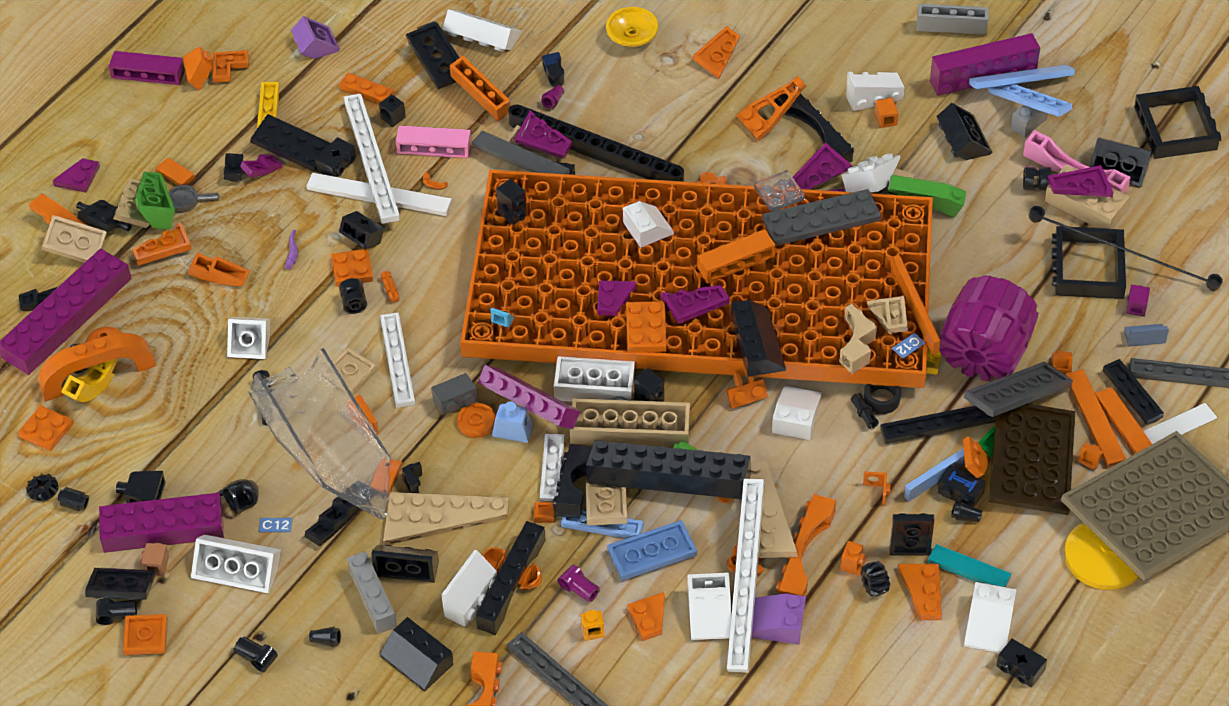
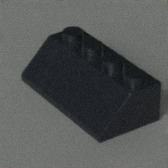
[731,300,786,377]

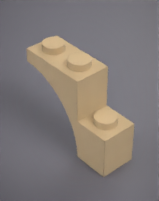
[839,303,876,374]

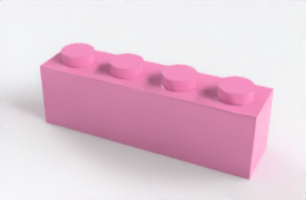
[396,126,471,158]

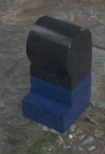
[542,52,564,87]

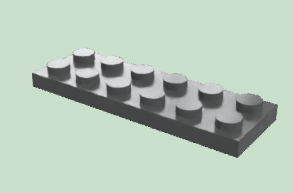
[762,189,881,246]
[964,362,1073,417]

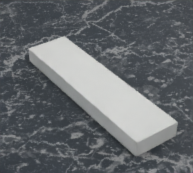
[540,434,565,502]

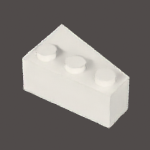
[846,72,905,111]

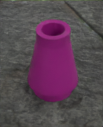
[541,85,564,109]

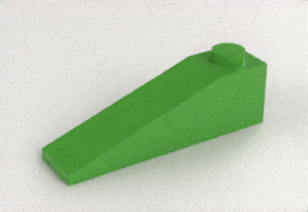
[135,172,175,230]
[888,175,966,218]

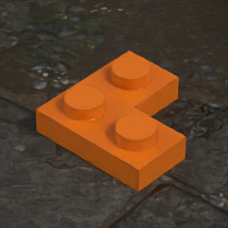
[213,50,249,83]

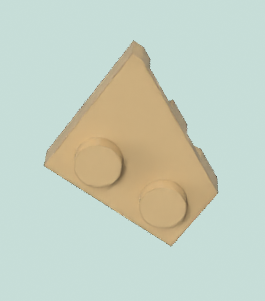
[867,296,908,333]

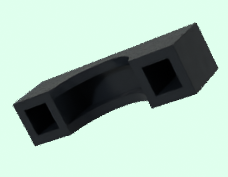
[553,444,592,519]

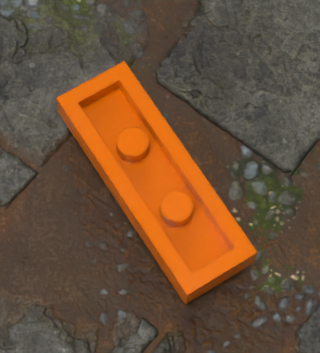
[339,73,394,104]

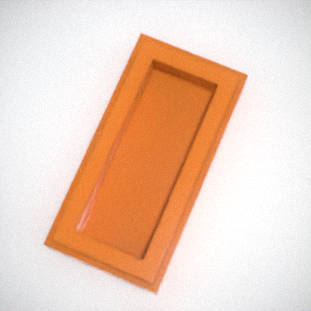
[156,157,195,186]

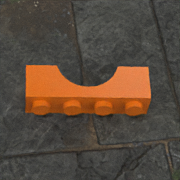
[465,651,502,706]

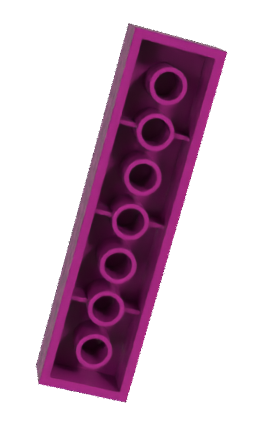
[0,248,132,375]

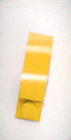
[61,358,119,402]

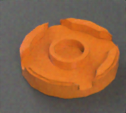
[457,403,496,438]

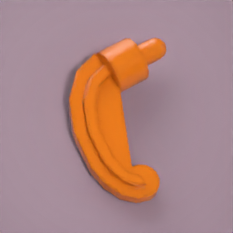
[423,172,448,189]

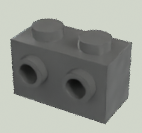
[431,373,478,415]

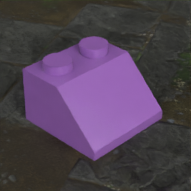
[291,16,340,59]

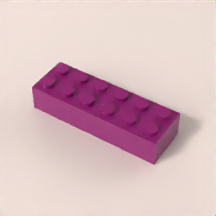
[930,33,1040,96]
[99,492,224,553]

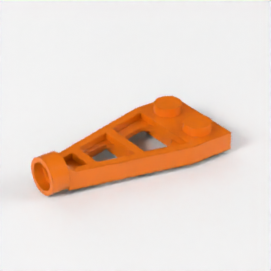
[737,76,806,141]

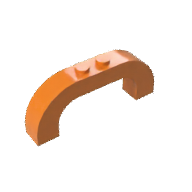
[38,333,156,401]

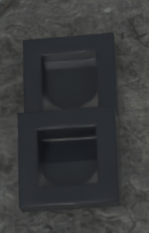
[19,287,57,311]

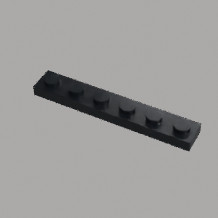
[880,406,995,444]

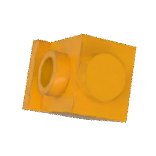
[580,610,605,641]

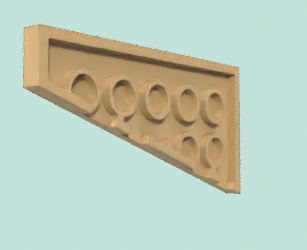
[737,462,798,558]
[383,492,509,545]

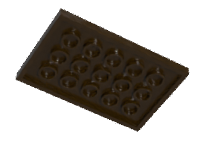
[989,403,1075,515]

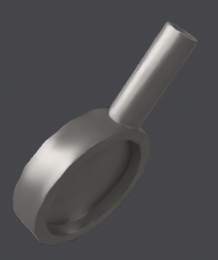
[169,185,219,213]

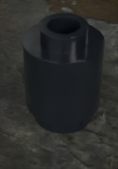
[58,487,89,511]

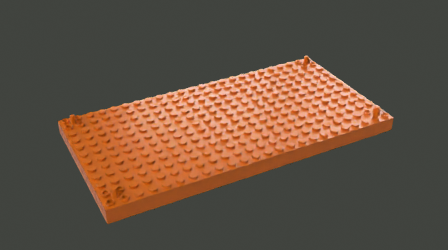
[460,170,933,388]

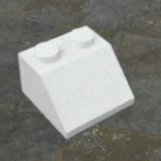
[623,201,674,248]
[227,317,270,359]

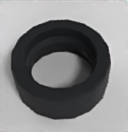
[864,384,901,414]

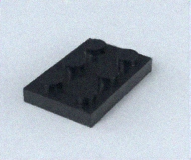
[889,513,934,555]
[85,568,155,600]

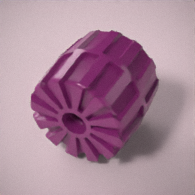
[939,275,1039,382]

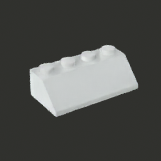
[442,9,523,52]
[554,356,635,401]
[191,535,281,593]

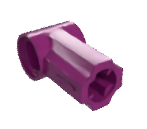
[557,565,600,602]

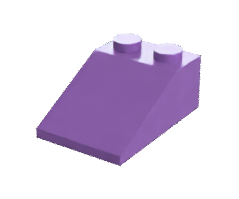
[752,594,806,644]

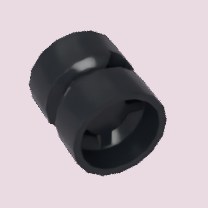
[1023,166,1051,191]
[339,278,367,314]

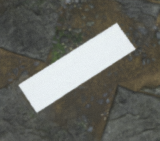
[1144,403,1217,444]

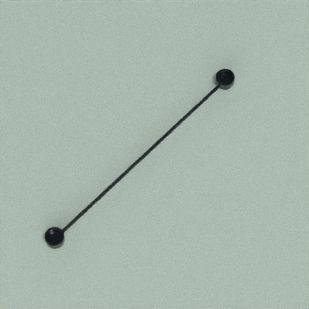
[1028,206,1223,291]

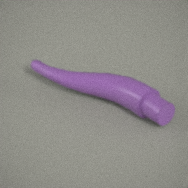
[285,229,298,270]

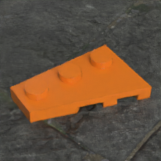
[692,26,740,79]
[132,222,192,266]

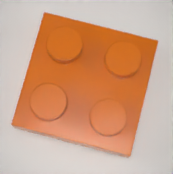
[331,249,373,287]
[18,405,73,452]
[123,614,168,655]

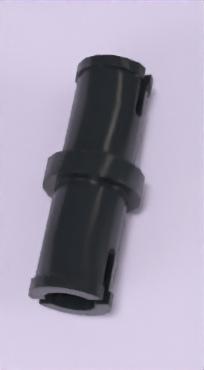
[851,393,879,429]

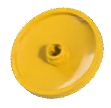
[1064,522,1139,590]

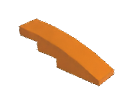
[29,193,87,225]

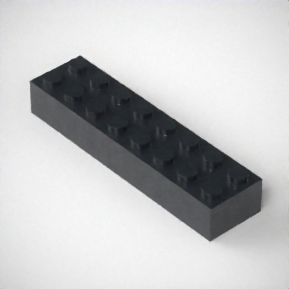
[586,440,751,499]

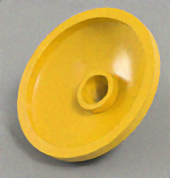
[606,7,658,47]

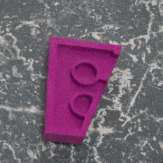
[515,111,572,159]
[788,142,853,190]
[1048,165,1114,197]
[661,285,730,324]

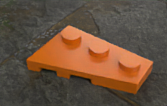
[897,564,942,620]

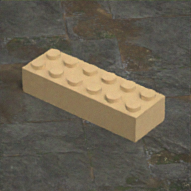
[570,398,690,448]

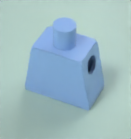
[492,402,533,443]

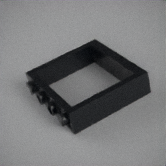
[1134,86,1221,159]
[1051,226,1126,299]

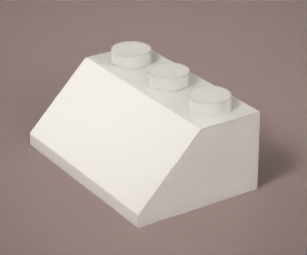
[442,550,497,627]

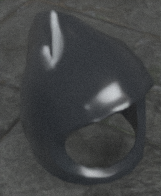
[217,479,259,514]

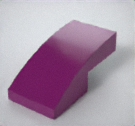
[240,154,283,177]

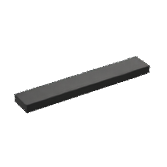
[472,131,570,174]
[1129,358,1229,388]
[507,632,608,706]

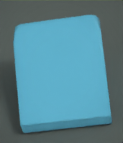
[490,308,514,328]

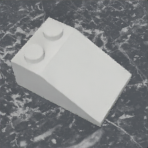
[772,385,822,440]
[964,582,1016,653]

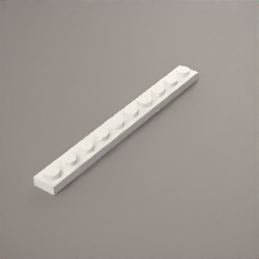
[344,94,400,224]
[727,479,765,673]

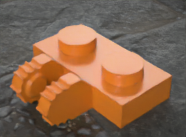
[726,369,768,409]

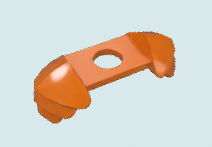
[482,547,542,589]

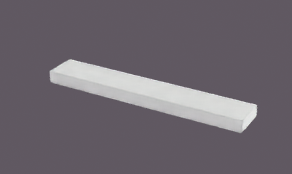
[380,312,415,408]

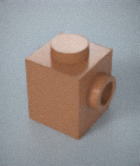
[140,543,169,576]

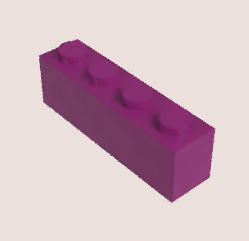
[109,51,185,85]

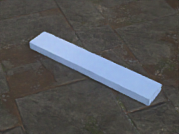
[969,65,1075,89]
[988,84,1073,117]

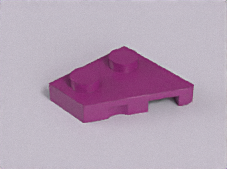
[53,158,100,193]
[597,281,636,316]

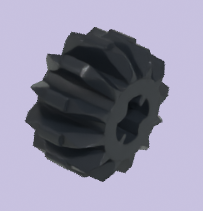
[860,561,890,597]

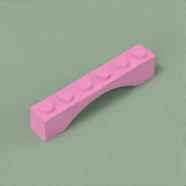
[1023,130,1130,194]

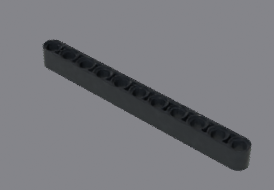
[508,104,684,182]

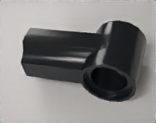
[96,598,137,625]
[234,636,278,672]

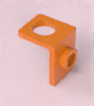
[863,471,890,505]

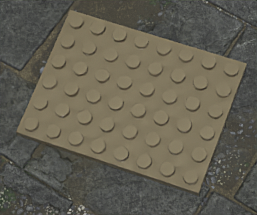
[1061,431,1229,581]

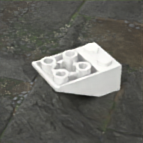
[842,153,901,193]
[687,573,731,640]

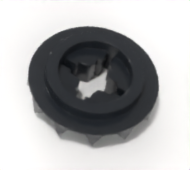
[26,473,58,501]

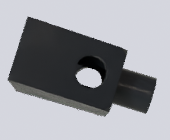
[116,471,166,503]

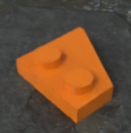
[963,436,991,478]
[627,592,665,641]

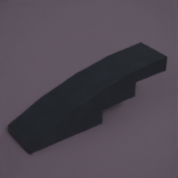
[304,482,373,546]

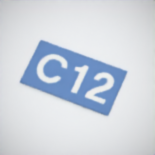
[892,333,925,358]
[259,518,292,532]

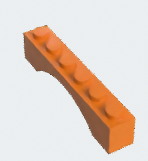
[775,494,836,596]

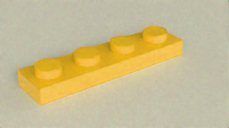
[257,82,280,128]

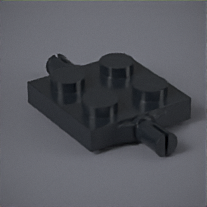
[76,200,132,232]

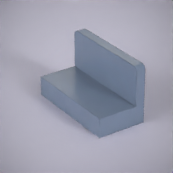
[1124,324,1169,347]

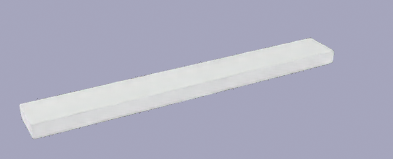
[307,173,452,216]

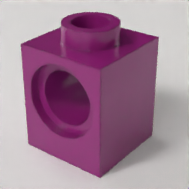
[1126,284,1150,317]

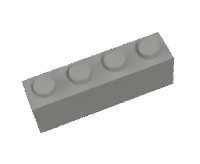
[916,3,989,35]
[347,551,397,634]

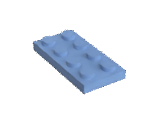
[607,520,697,581]

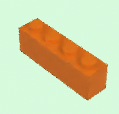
[450,56,511,121]
[697,229,775,283]

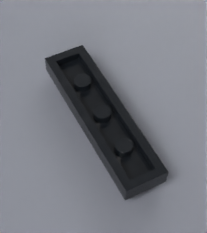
[1103,359,1164,425]

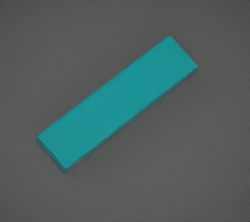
[928,544,1012,587]

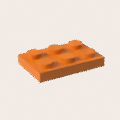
[626,301,666,352]

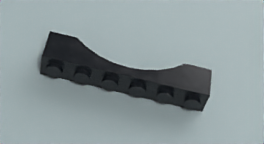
[774,87,854,163]
[476,521,546,635]

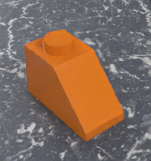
[183,46,213,90]

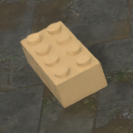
[1045,164,1130,229]

